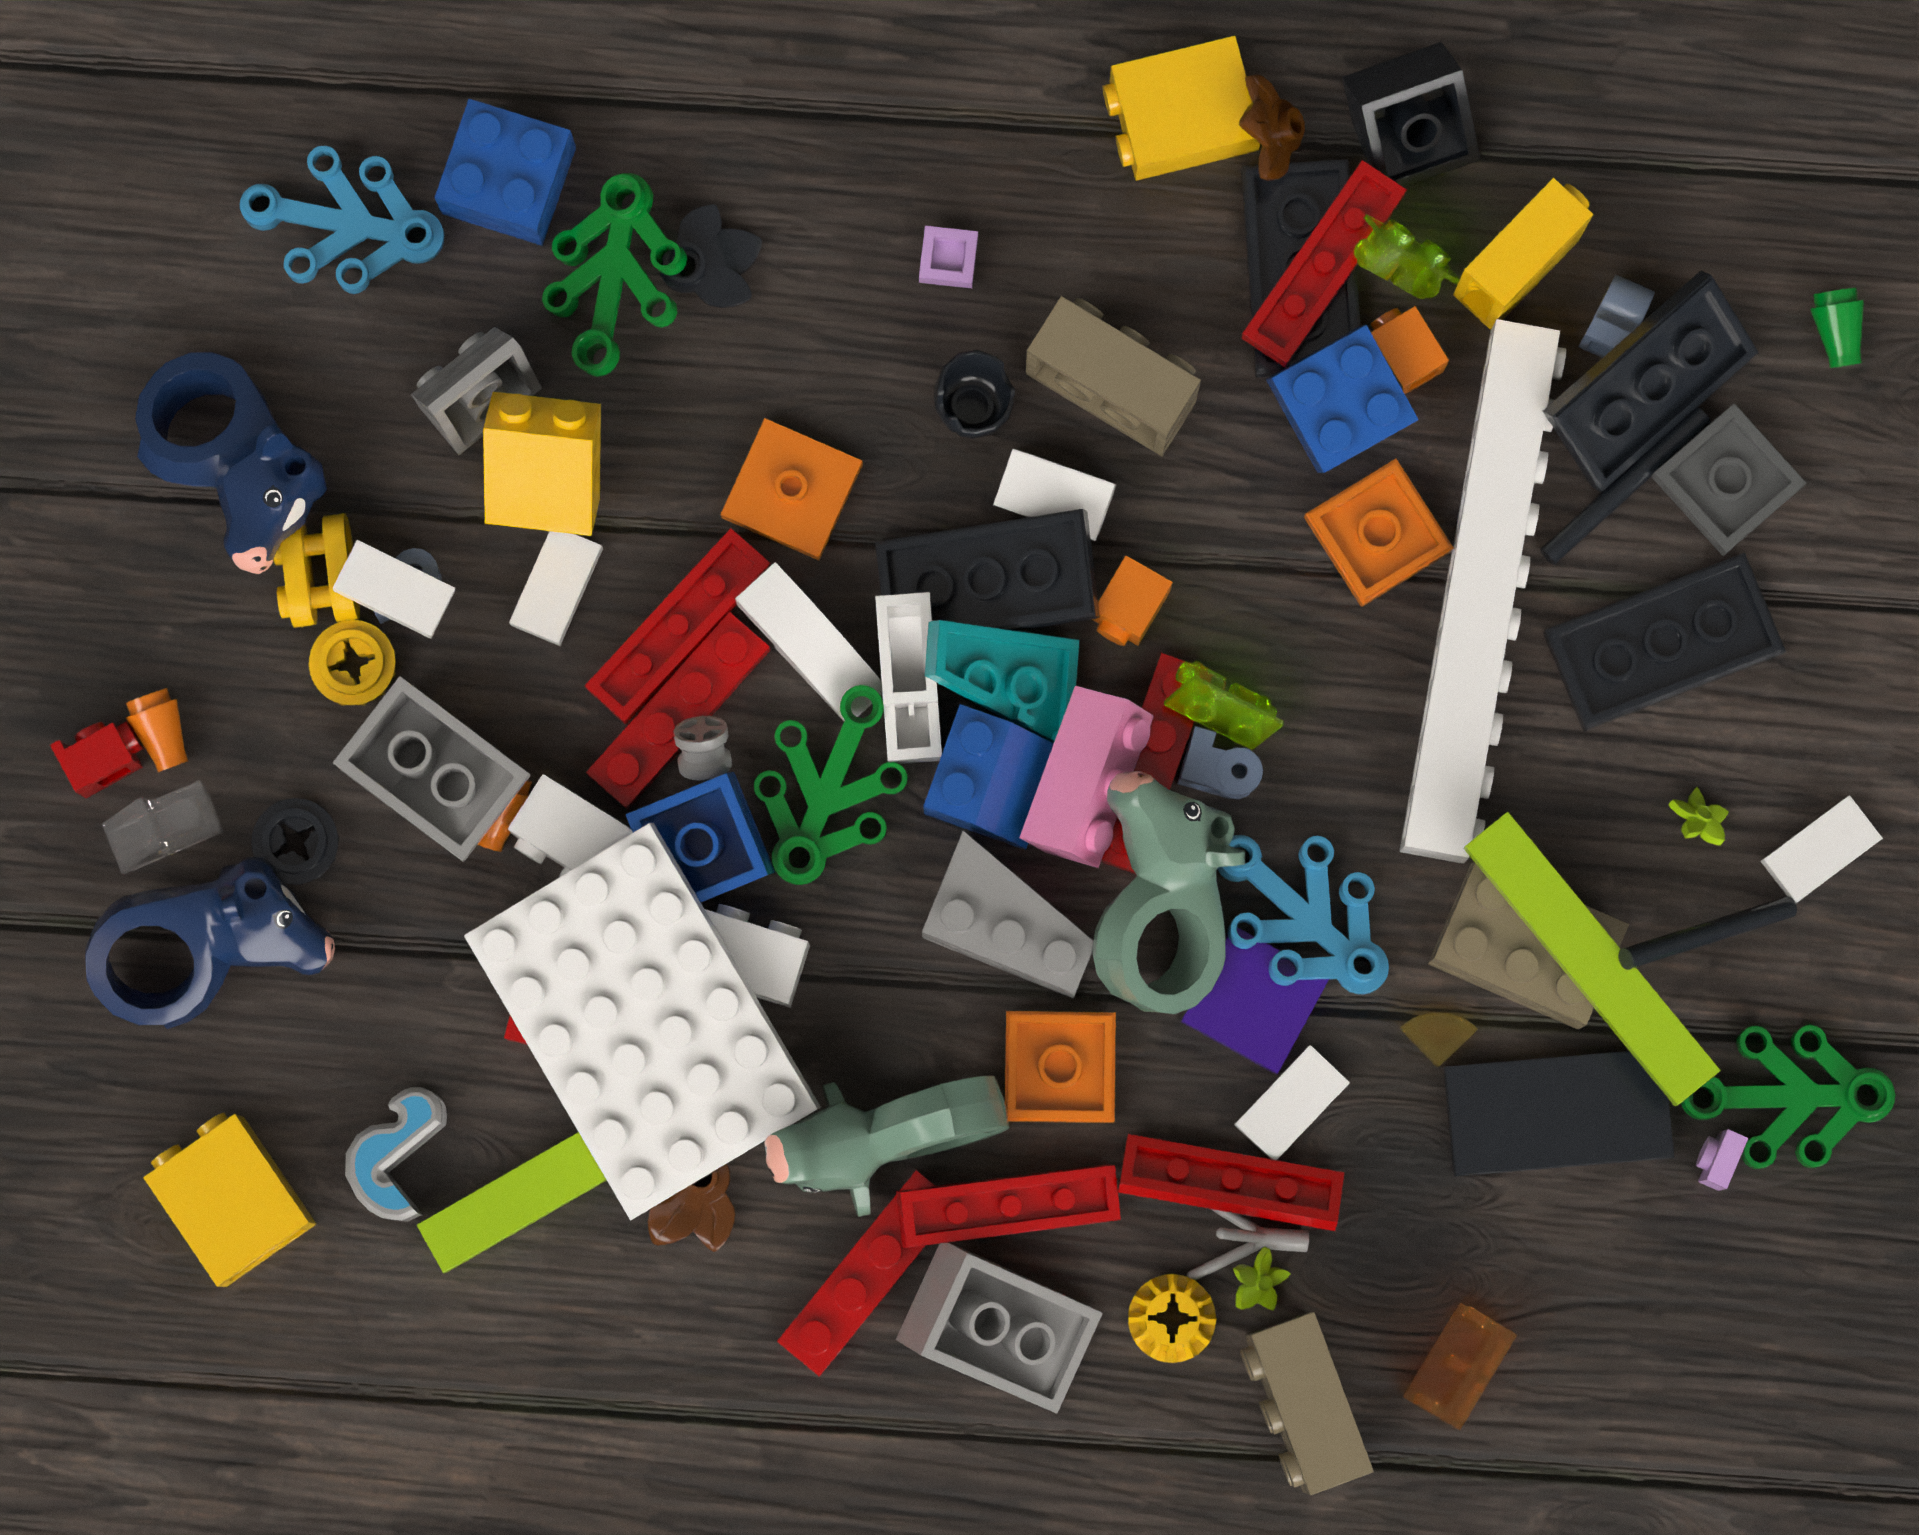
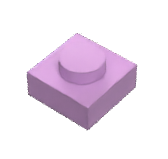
[919,226,978,289]
[1696,1129,1748,1191]

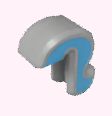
[345,1087,447,1222]

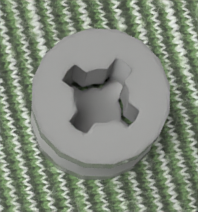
[673,716,732,780]

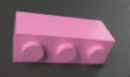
[1019,686,1154,868]

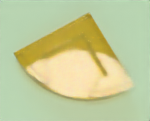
[1400,1013,1478,1068]

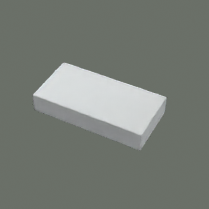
[509,531,603,646]
[333,540,455,639]
[1760,795,1883,903]
[1234,1045,1350,1160]

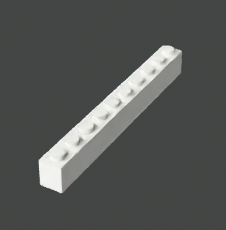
[1399,319,1566,864]

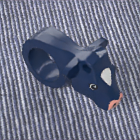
[135,352,327,574]
[85,857,335,1029]

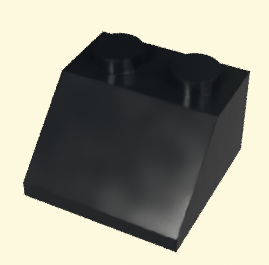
[1342,42,1481,187]

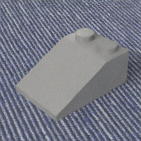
[411,327,542,455]
[333,676,531,862]
[896,1242,1103,1413]

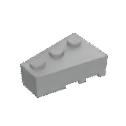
[922,831,1094,999]

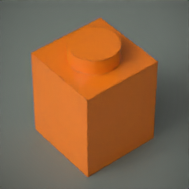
[1371,306,1449,395]
[1092,556,1173,646]

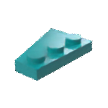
[925,620,1079,743]

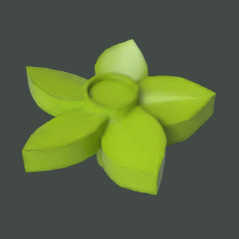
[1668,787,1729,846]
[1233,1247,1291,1311]

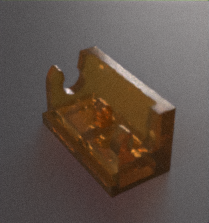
[1403,1303,1517,1430]

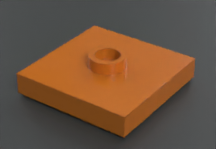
[720,418,863,560]
[1304,459,1454,607]
[1005,1011,1116,1123]

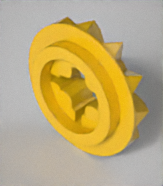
[309,620,395,706]
[1128,1274,1217,1363]

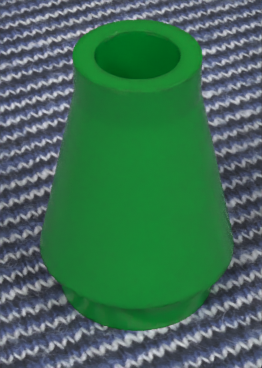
[1810,288,1864,368]

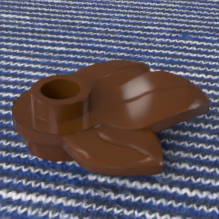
[1239,74,1305,181]
[648,1164,736,1252]

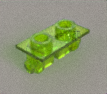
[1354,214,1460,299]
[1164,661,1284,750]

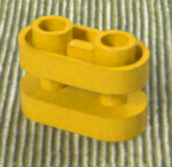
[274,513,360,628]

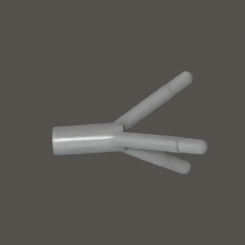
[1187,1209,1309,1280]

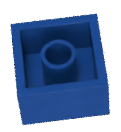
[435,99,576,246]
[1266,325,1419,473]
[626,772,775,903]

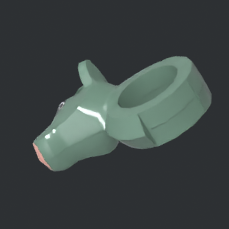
[1092,771,1245,1014]
[764,1076,1010,1217]

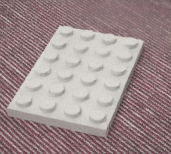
[464,823,821,1221]

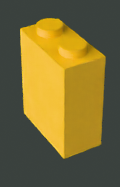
[1102,36,1260,181]
[1453,178,1593,330]
[483,391,601,536]
[143,1113,317,1287]

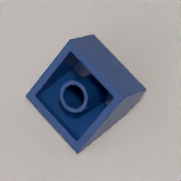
[923,704,1054,850]

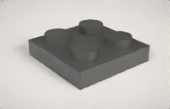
[1651,404,1806,556]

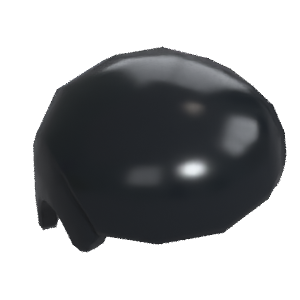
[934,350,1015,439]

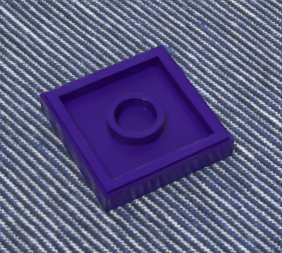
[1181,927,1329,1075]

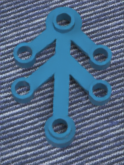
[240,146,444,294]
[1217,835,1389,994]

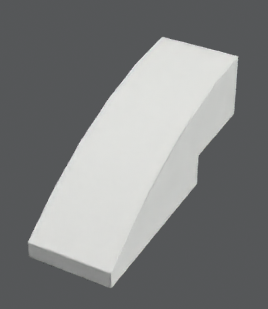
[735,562,883,721]
[875,592,942,764]

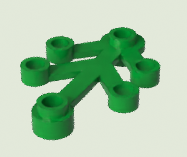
[542,173,687,377]
[754,685,907,885]
[1681,1025,1895,1169]

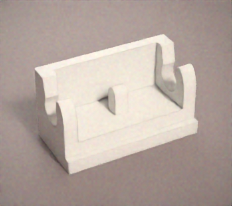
[993,449,1117,540]

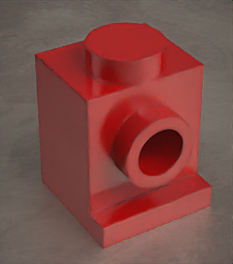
[50,721,143,798]

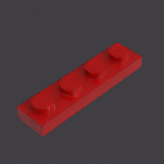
[1241,160,1407,368]
[585,528,771,725]
[586,612,771,810]
[1101,653,1212,874]
[1118,1134,1344,1231]
[896,1164,1121,1248]
[777,1170,935,1377]

